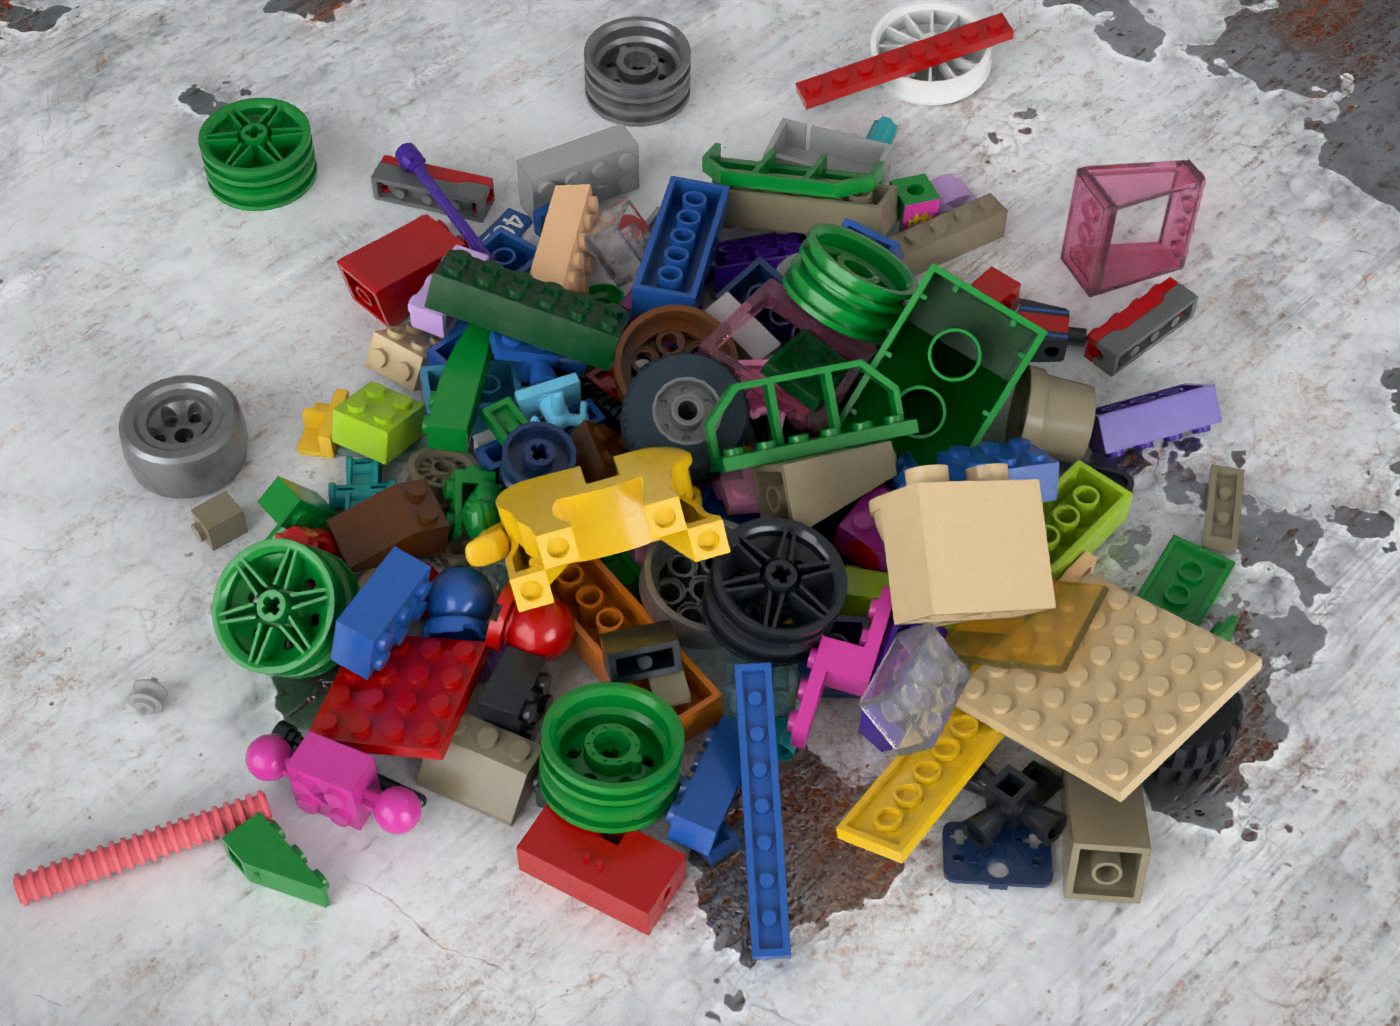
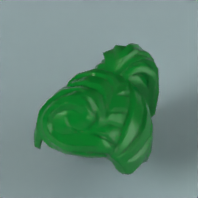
[462,479,503,539]

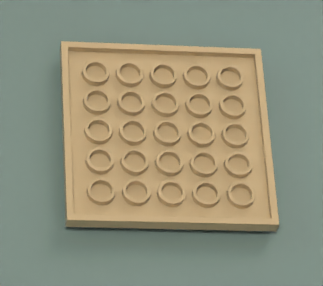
[949,572,1262,802]

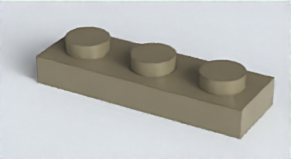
[1202,464,1245,553]

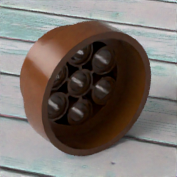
[613,305,739,420]

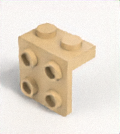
[365,322,446,392]

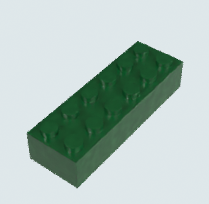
[424,249,632,372]

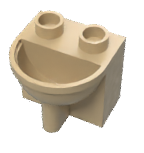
[869,463,1056,628]

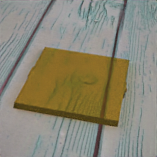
[934,579,1109,674]

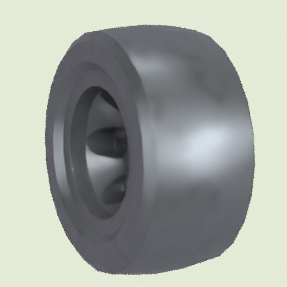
[119,375,248,499]

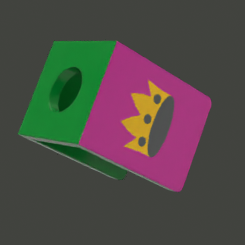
[889,174,941,232]

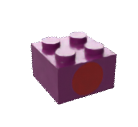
[832,484,891,572]

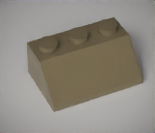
[416,712,541,826]

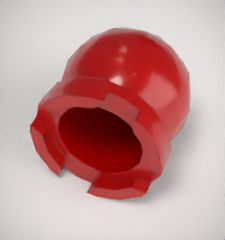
[485,582,575,663]

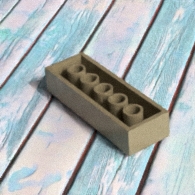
[714,169,898,236]

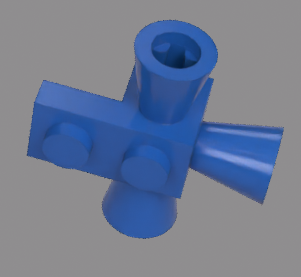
[489,331,586,386]

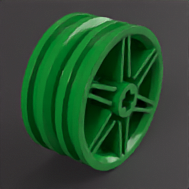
[198,98,318,211]
[783,223,919,343]
[212,538,361,679]
[538,682,684,834]

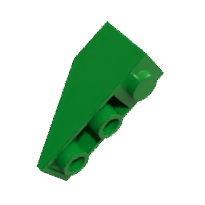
[222,812,330,908]

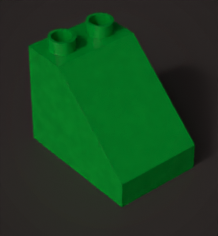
[839,263,1048,466]

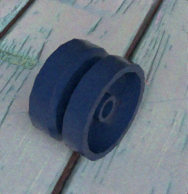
[499,421,577,491]

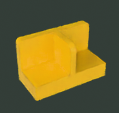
[297,389,350,459]

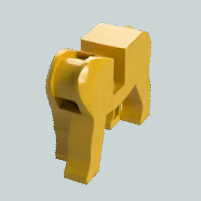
[465,447,730,612]

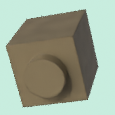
[191,491,248,551]

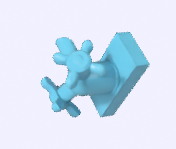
[514,372,589,430]

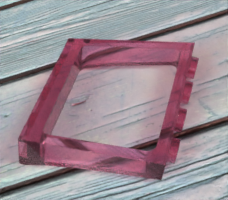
[698,278,878,435]

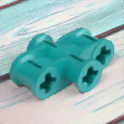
[328,456,397,511]

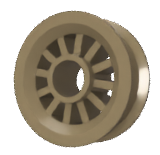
[406,447,480,509]

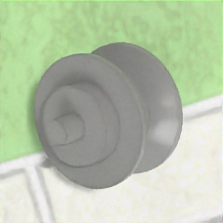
[127,677,168,717]

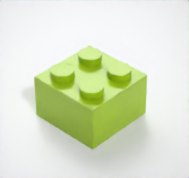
[332,381,425,465]

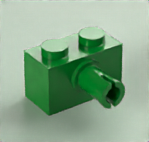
[257,476,337,540]

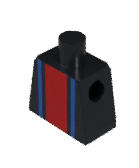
[1018,299,1087,362]

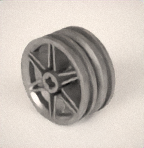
[584,16,691,127]

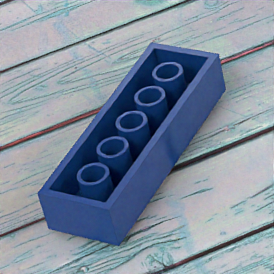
[631,176,730,318]

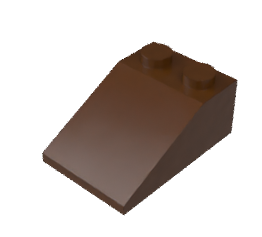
[326,478,450,572]

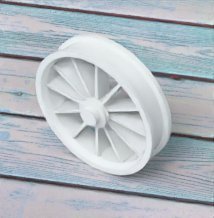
[870,0,992,106]

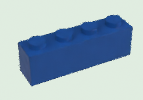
[665,715,741,856]

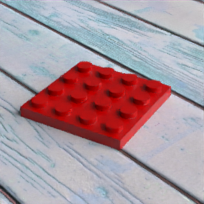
[308,636,490,760]

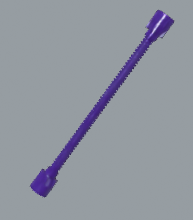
[395,143,497,262]

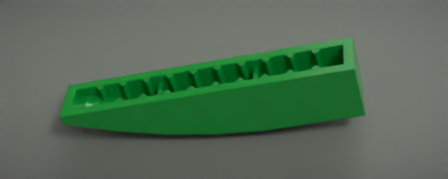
[422,323,493,453]

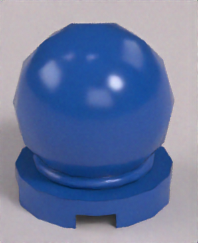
[422,565,496,642]

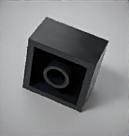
[477,646,553,742]

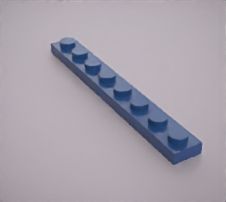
[734,662,791,960]

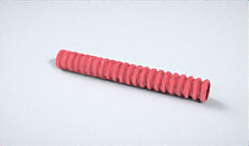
[13,790,272,907]

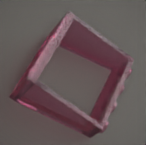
[1060,160,1206,298]

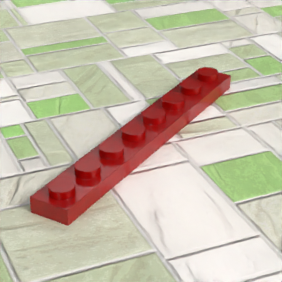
[795,12,1014,110]

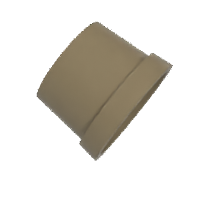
[1005,364,1096,463]

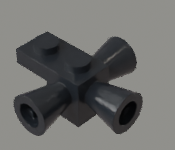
[961,760,1067,850]

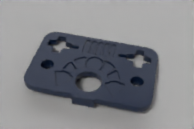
[942,822,1053,890]

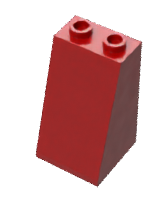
[337,214,470,328]

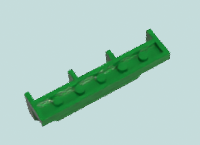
[702,143,885,199]
[703,359,919,472]

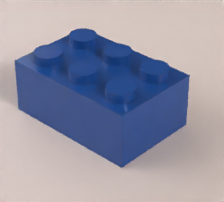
[936,438,1060,502]
[331,546,432,680]

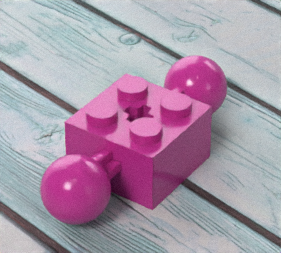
[245,731,422,834]

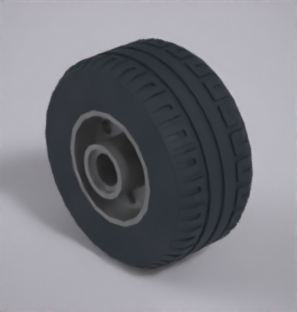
[621,351,750,484]

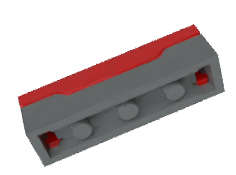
[371,155,495,223]
[1084,277,1198,377]

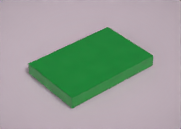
[1136,535,1236,627]

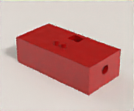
[516,804,686,936]

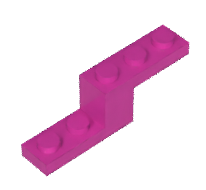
[786,586,893,750]

